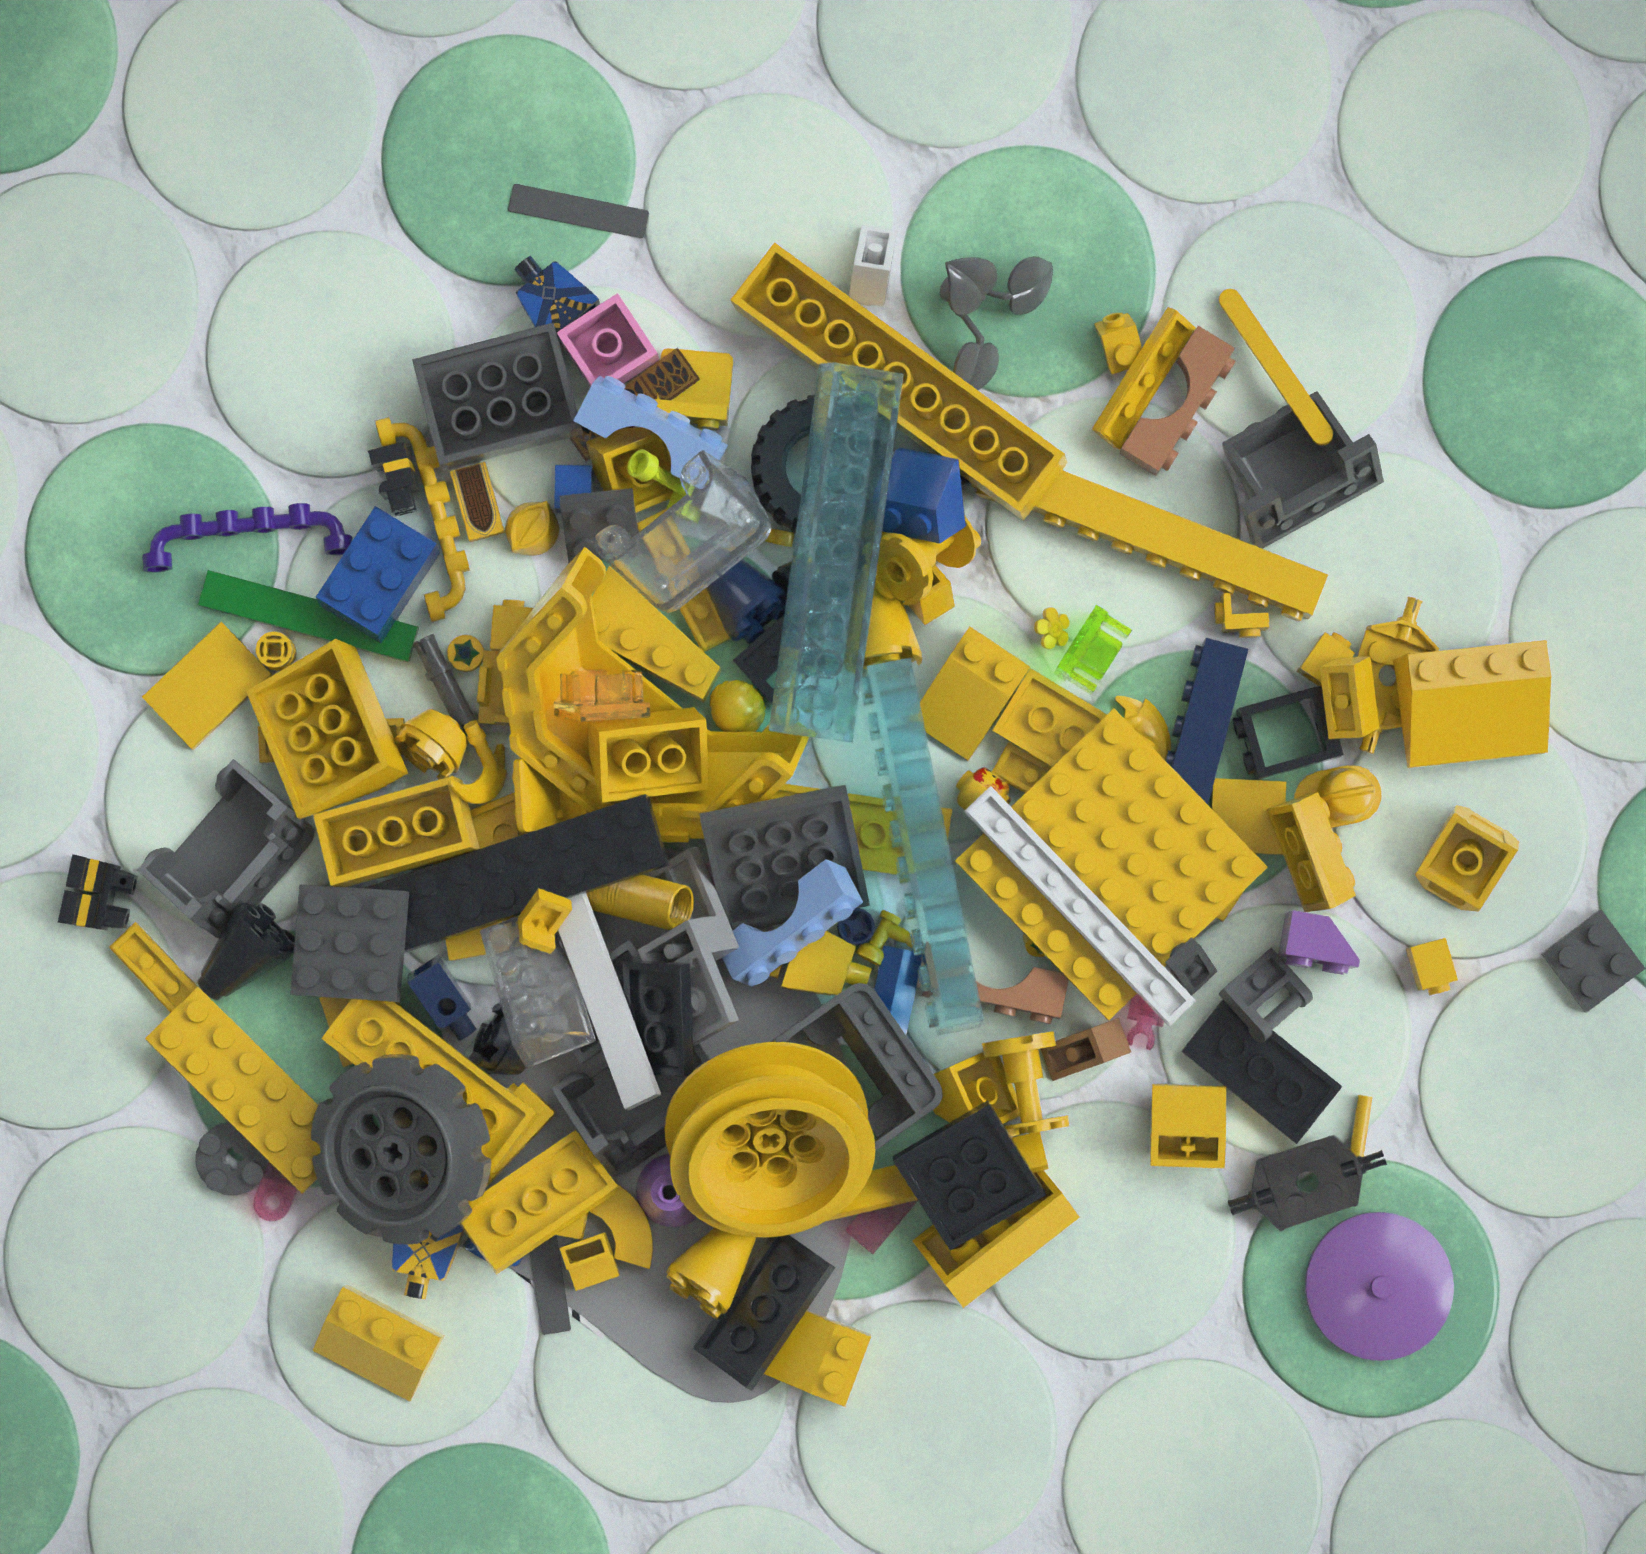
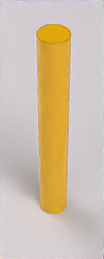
[1350,1095,1373,1157]

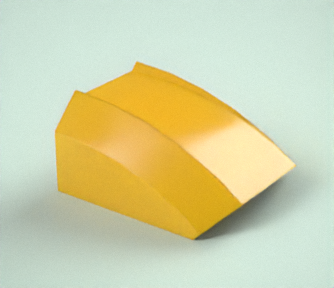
[1415,805,1520,912]

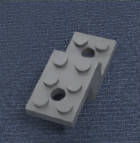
[638,847,739,1047]

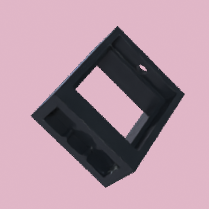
[1232,685,1344,780]

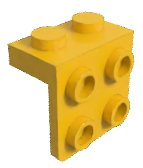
[655,348,733,430]
[512,758,589,833]

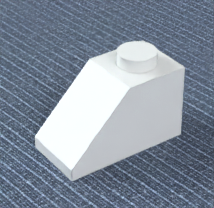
[849,225,897,306]

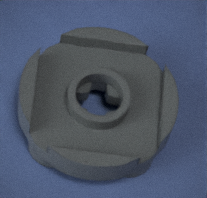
[195,1122,270,1196]

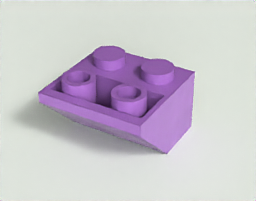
[1278,910,1360,975]

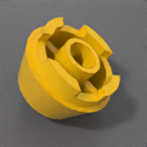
[394,709,468,780]

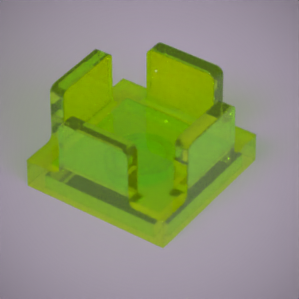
[1054,605,1132,695]

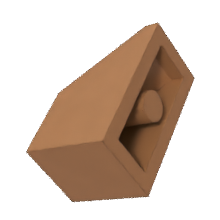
[1040,1018,1131,1081]

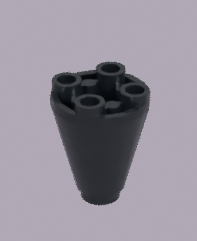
[197,903,295,1001]

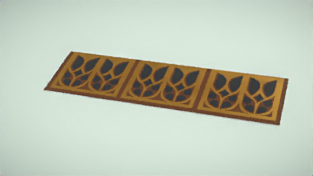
[570,347,700,462]

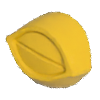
[505,501,560,556]

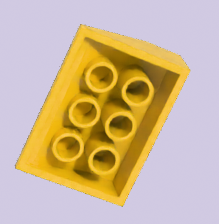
[246,639,408,819]
[1393,640,1551,768]

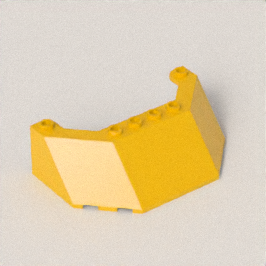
[496,547,811,843]

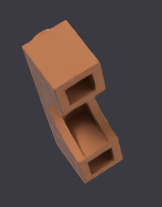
[1119,326,1236,476]
[916,944,1069,1024]

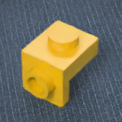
[1094,313,1142,374]
[1214,593,1269,638]
[518,888,572,954]

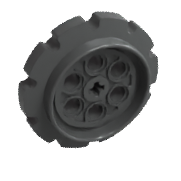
[311,1054,491,1244]

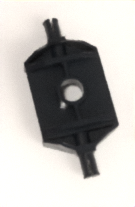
[1228,1135,1387,1231]

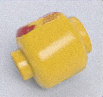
[956,767,1011,810]

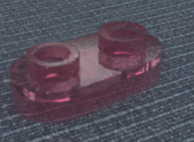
[253,1162,298,1221]

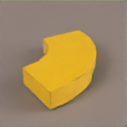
[590,1183,653,1269]

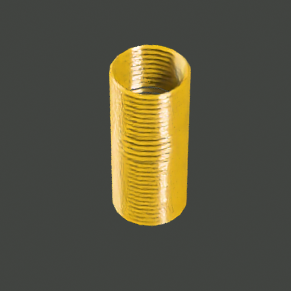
[586,875,694,930]

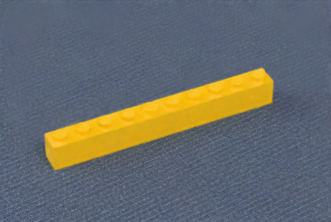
[971,470,1328,621]

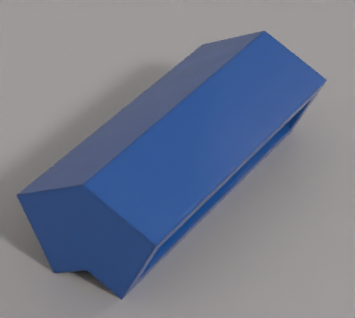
[874,945,923,1034]

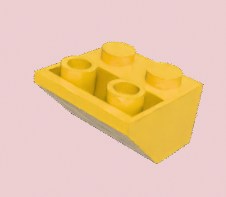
[1150,1084,1226,1169]

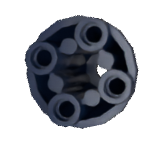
[695,542,791,644]

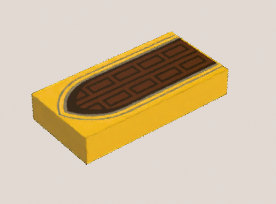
[450,462,505,542]

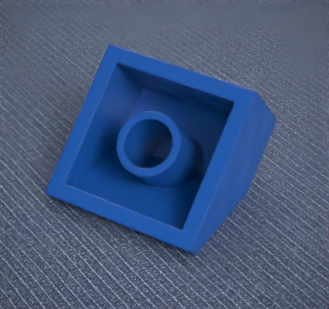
[877,448,966,544]

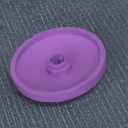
[1305,1212,1454,1361]

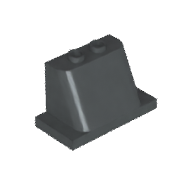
[1222,391,1384,549]

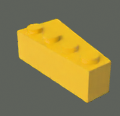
[592,565,722,703]

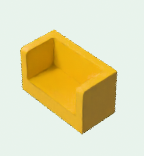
[1319,656,1380,739]

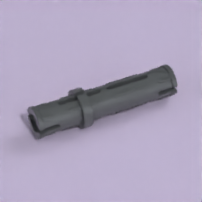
[412,634,481,737]

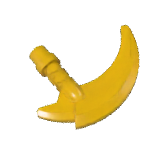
[1115,695,1171,760]
[448,720,508,804]

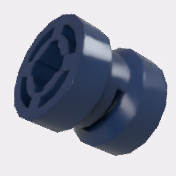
[837,908,875,946]

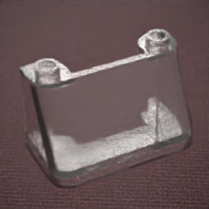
[590,450,771,613]

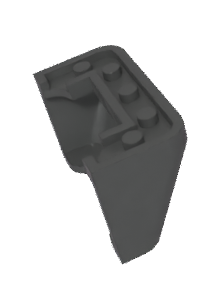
[137,759,315,938]
[551,1043,710,1176]

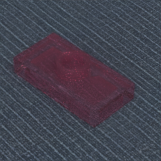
[845,1200,918,1255]

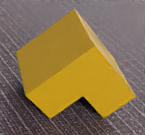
[560,1232,620,1291]

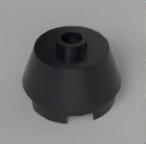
[473,1003,539,1075]

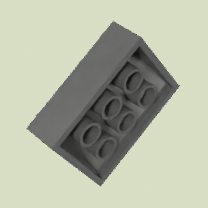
[412,323,584,471]

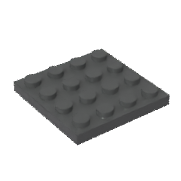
[700,785,870,931]

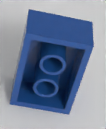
[316,506,440,643]

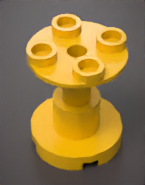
[866,516,981,605]
[982,1031,1069,1136]

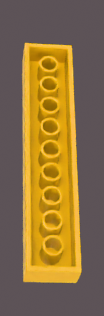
[730,242,1068,521]

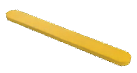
[1219,289,1333,446]

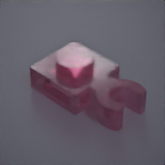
[1127,994,1164,1050]

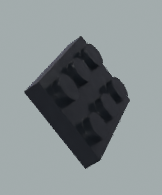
[623,960,694,1077]

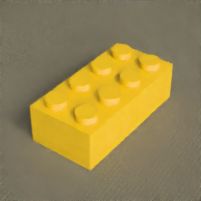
[313,776,480,887]

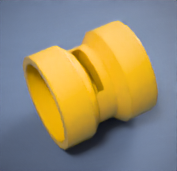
[255,631,297,671]

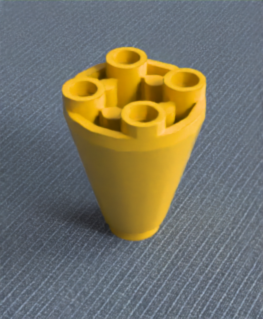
[666,1228,757,1319]

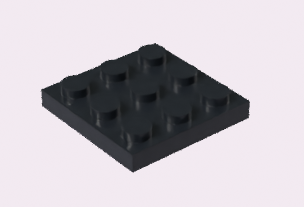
[892,1100,1046,1251]

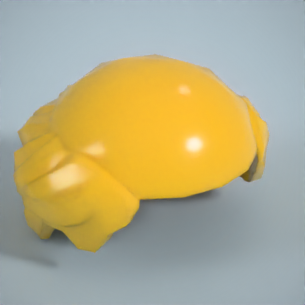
[709,680,766,732]

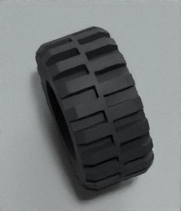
[751,394,890,539]

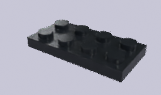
[1181,999,1343,1144]
[693,1235,836,1391]

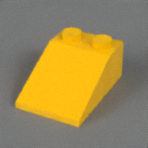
[908,626,1030,761]
[764,1310,871,1407]

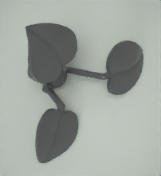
[940,256,1053,390]

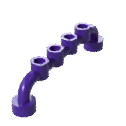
[142,503,353,573]

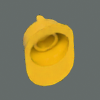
[1294,765,1381,828]

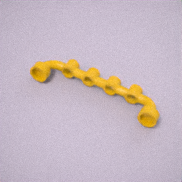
[375,417,470,622]

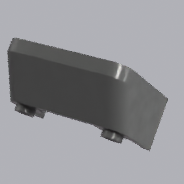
[770,983,942,1151]

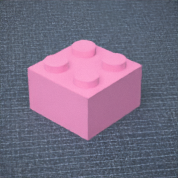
[557,293,659,387]

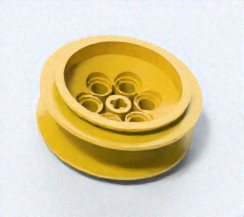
[664,1042,875,1237]

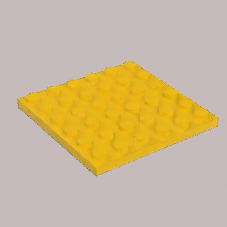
[955,708,1268,1021]

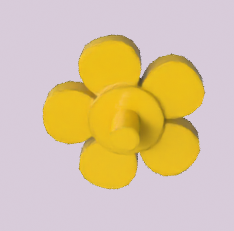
[1034,607,1070,649]

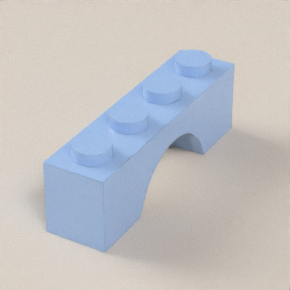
[573,376,728,491]
[722,859,863,987]

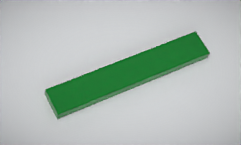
[198,570,419,663]

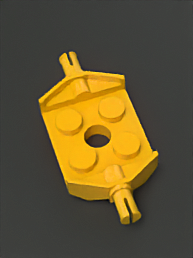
[1357,597,1439,754]

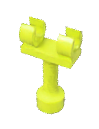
[627,449,713,522]

